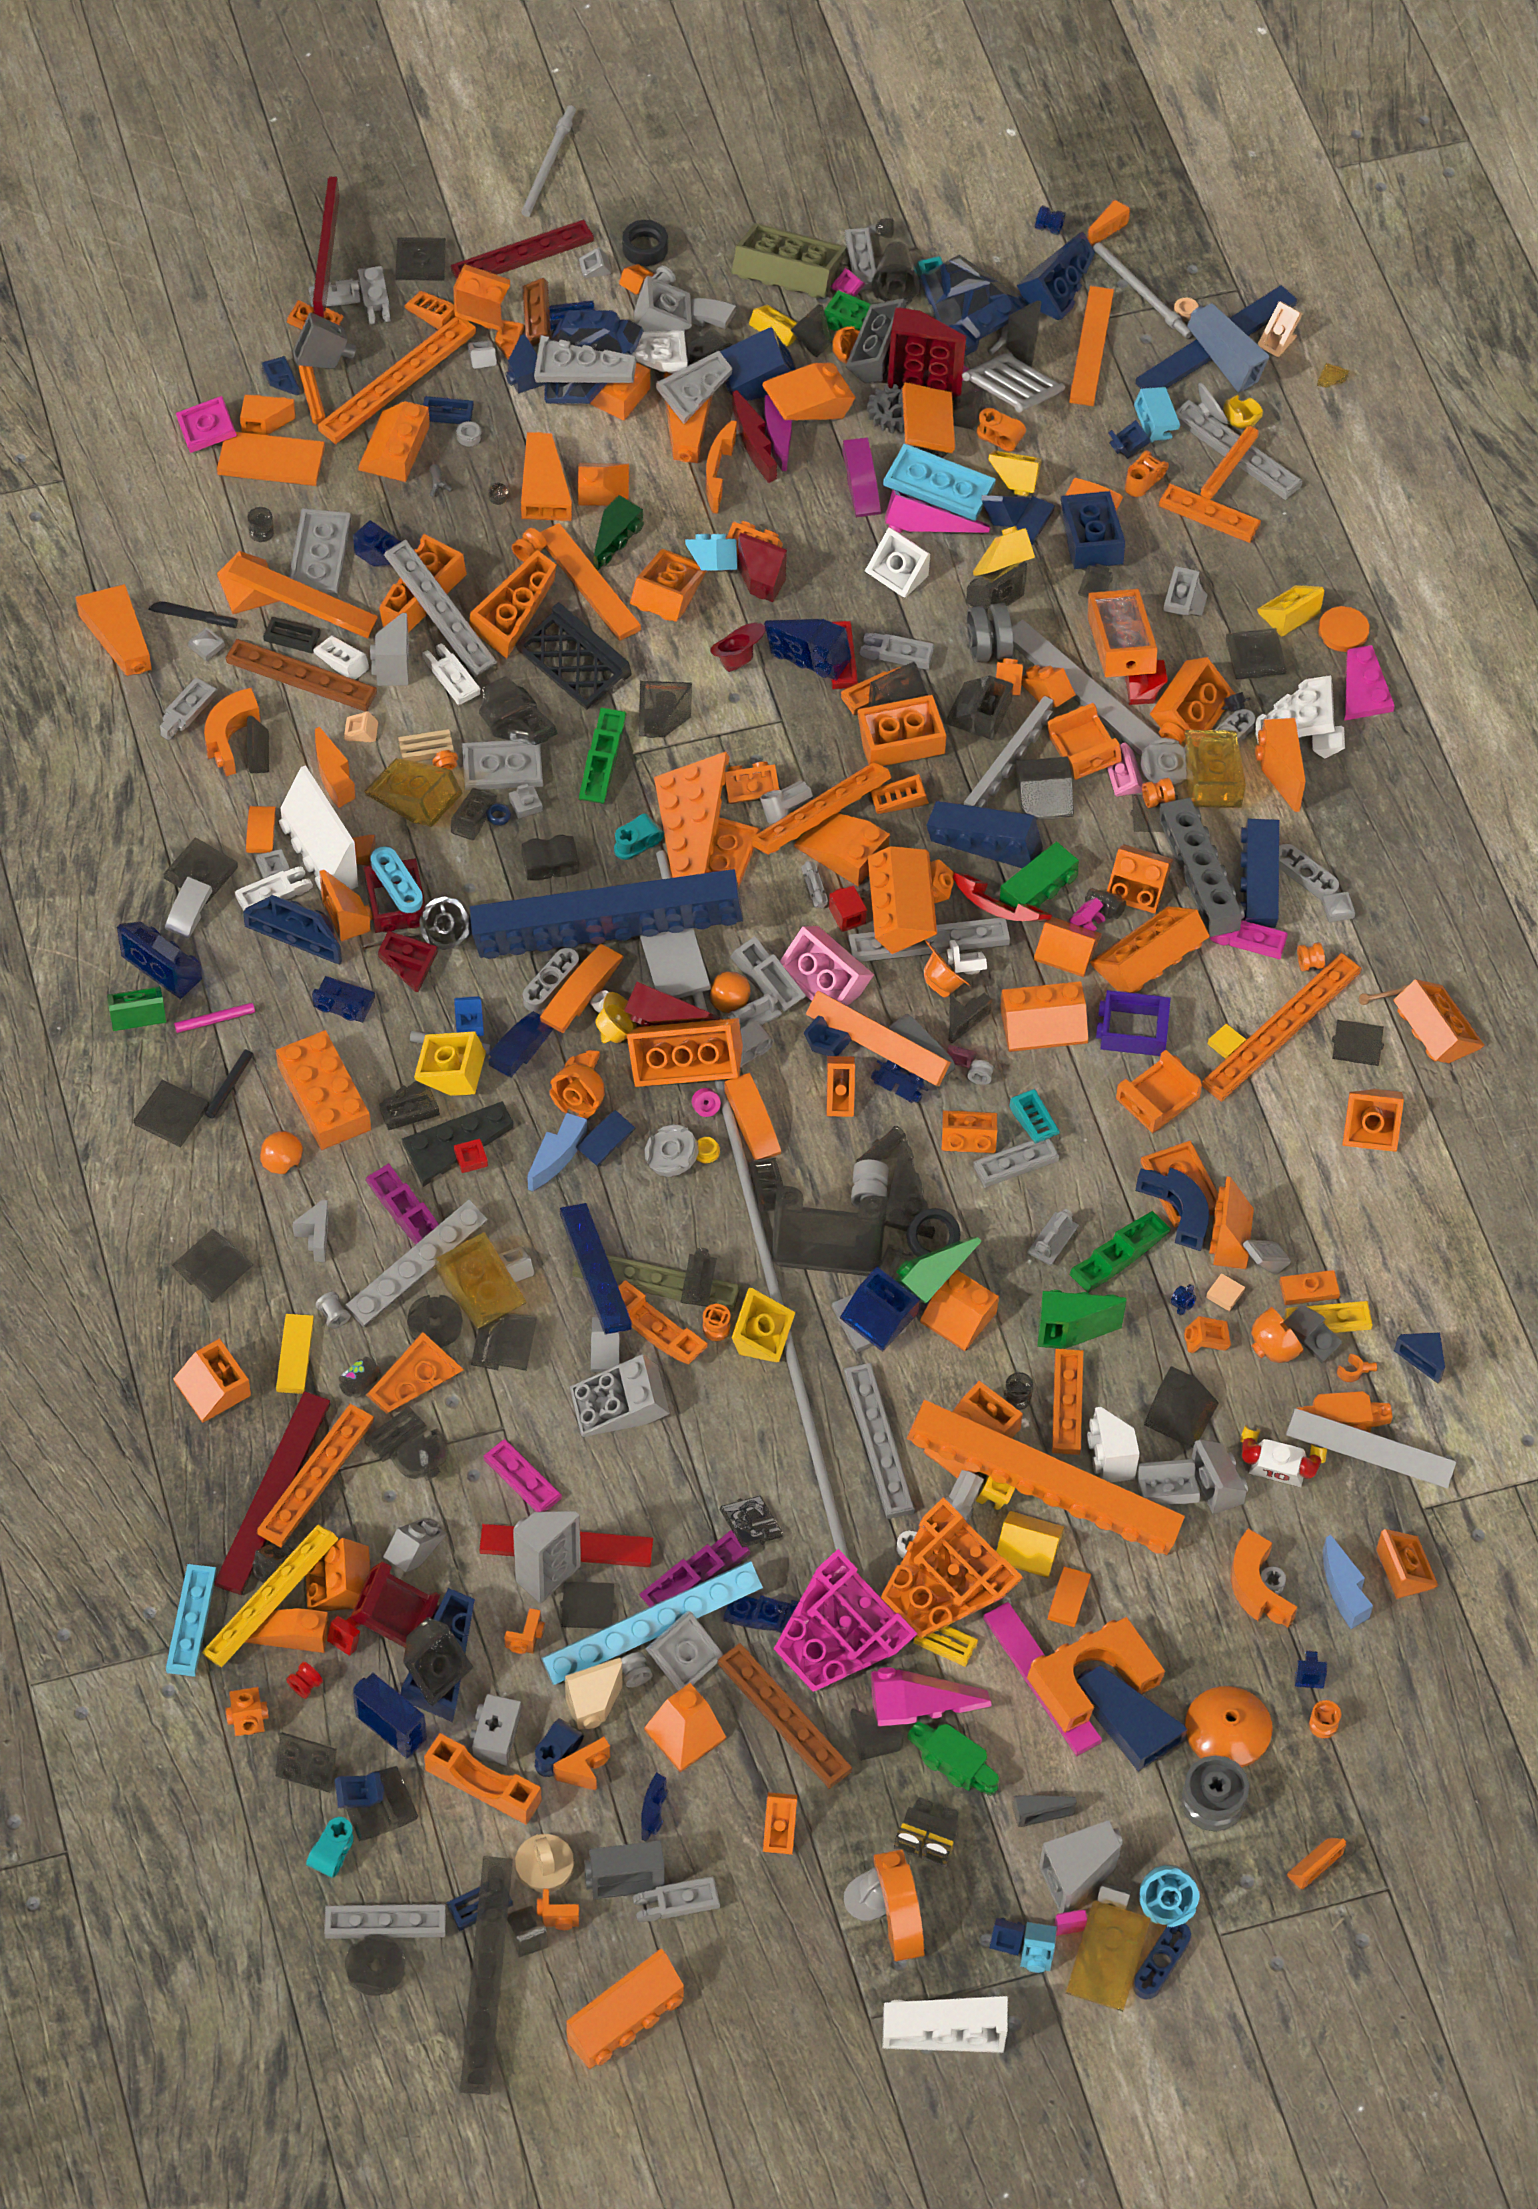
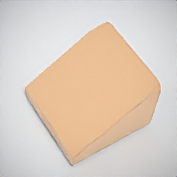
[344,711,378,742]

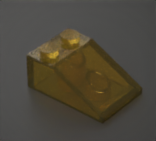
[1184,730,1246,808]
[364,758,463,827]
[434,1232,527,1329]
[1066,1900,1151,2012]

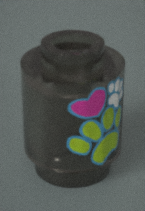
[339,1357,381,1398]

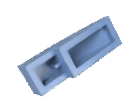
[527,1113,587,1191]
[1323,1535,1373,1629]

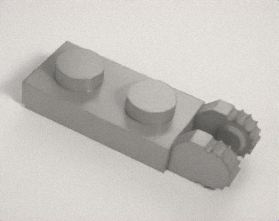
[358,266,390,324]
[859,633,934,670]
[633,1876,720,1922]

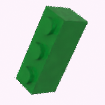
[999,841,1079,909]

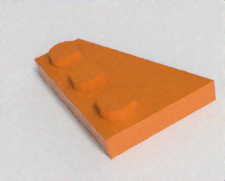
[366,1332,464,1414]

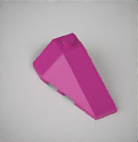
[884,489,990,533]
[871,1667,991,1726]

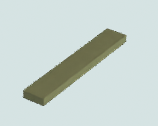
[572,1248,740,1313]

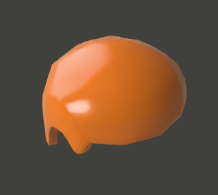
[833,327,860,364]
[710,971,751,1013]
[260,1131,303,1174]

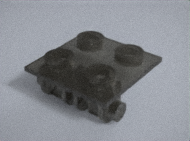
[275,1732,339,1793]

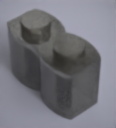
[522,835,579,881]

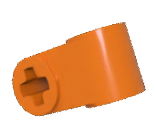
[976,408,1026,452]
[1125,450,1169,497]

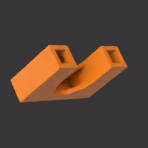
[1027,1617,1165,1733]

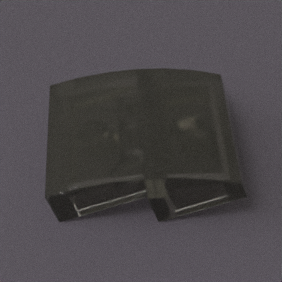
[172,1229,253,1303]
[471,1313,537,1371]
[346,1766,418,1841]

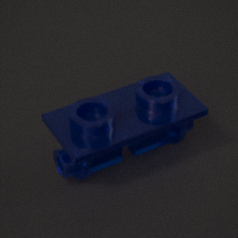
[871,1060,928,1103]

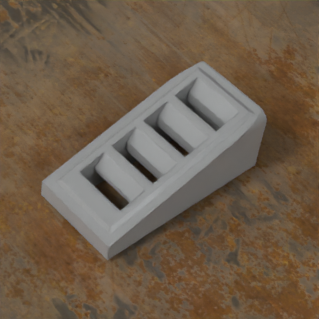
[1243,1240,1291,1275]

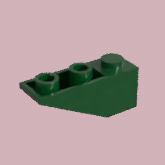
[593,495,644,571]

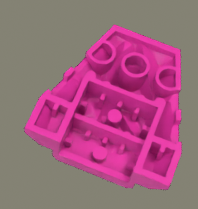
[773,1549,917,1692]

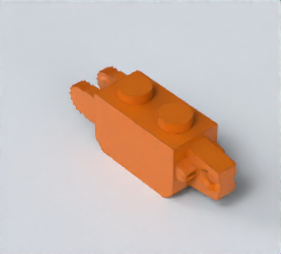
[1297,1391,1392,1433]

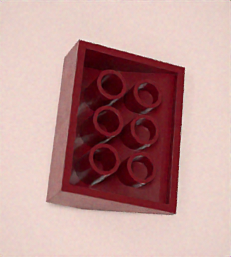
[888,307,966,404]

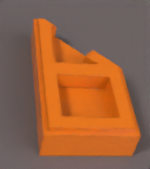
[495,320,525,359]

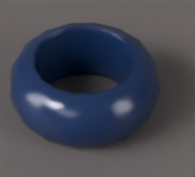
[487,803,511,826]

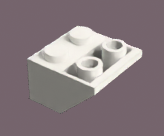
[1087,1407,1139,1483]

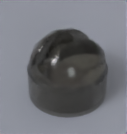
[876,218,894,238]
[488,482,509,505]

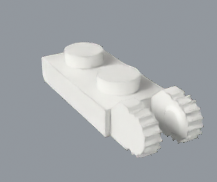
[422,643,480,705]
[235,866,313,911]

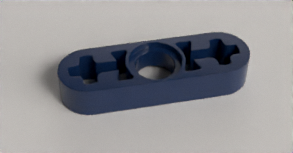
[1133,1923,1191,1999]

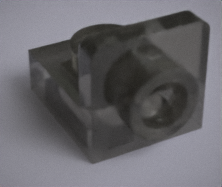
[1078,564,1113,598]
[252,1543,294,1583]

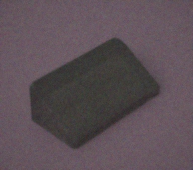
[247,716,269,773]

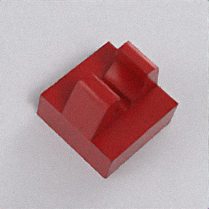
[454,1139,488,1173]
[327,1616,361,1656]

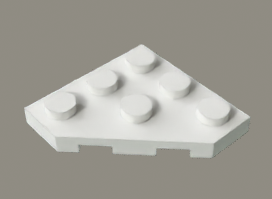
[626,330,687,374]
[1256,676,1335,743]

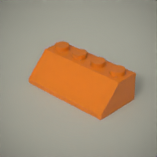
[868,846,937,954]
[1090,906,1210,993]
[627,1018,743,1087]
[566,1948,684,2069]

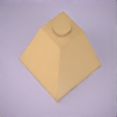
[565,1658,622,1730]

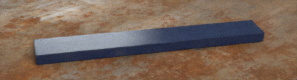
[1135,285,1298,389]

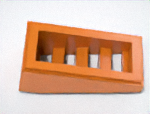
[1087,200,1130,247]
[405,291,456,330]
[870,774,929,814]

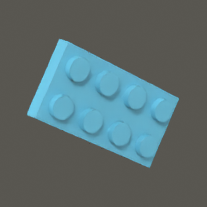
[883,444,996,521]

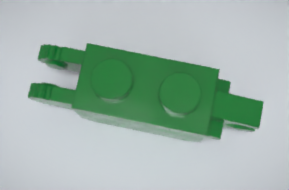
[907,1721,999,1796]

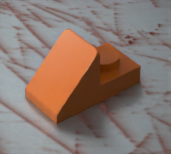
[553,1737,610,1790]
[763,1792,797,1854]

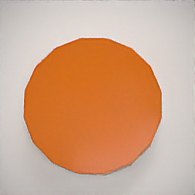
[1318,606,1369,652]

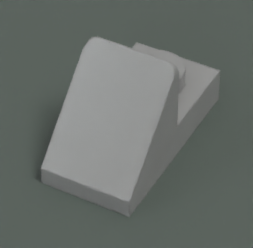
[293,1200,329,1262]
[591,1317,620,1372]

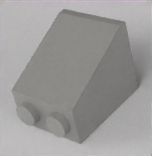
[1039,1820,1123,1913]

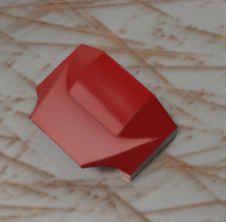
[1125,660,1168,705]

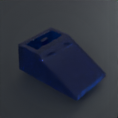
[764,619,852,680]

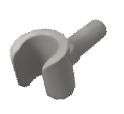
[988,325,1017,355]

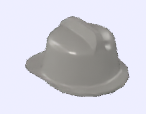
[844,1867,886,1921]

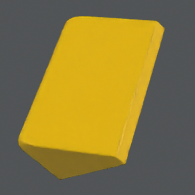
[749,305,805,347]

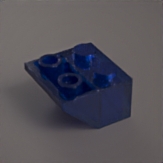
[840,1267,920,1352]

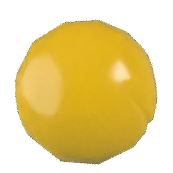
[1223,395,1263,430]

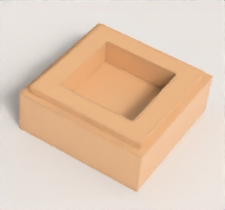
[1206,1273,1245,1312]

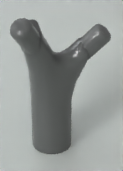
[430,464,452,497]

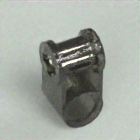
[687,329,732,367]

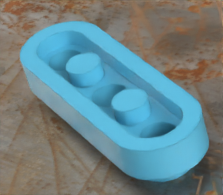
[371,847,423,913]

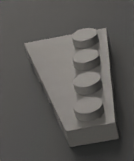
[534,335,636,383]

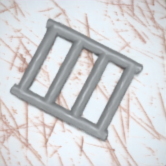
[962,352,1065,412]

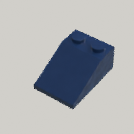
[1060,491,1126,569]

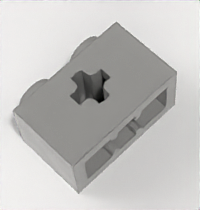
[468,1694,521,1766]

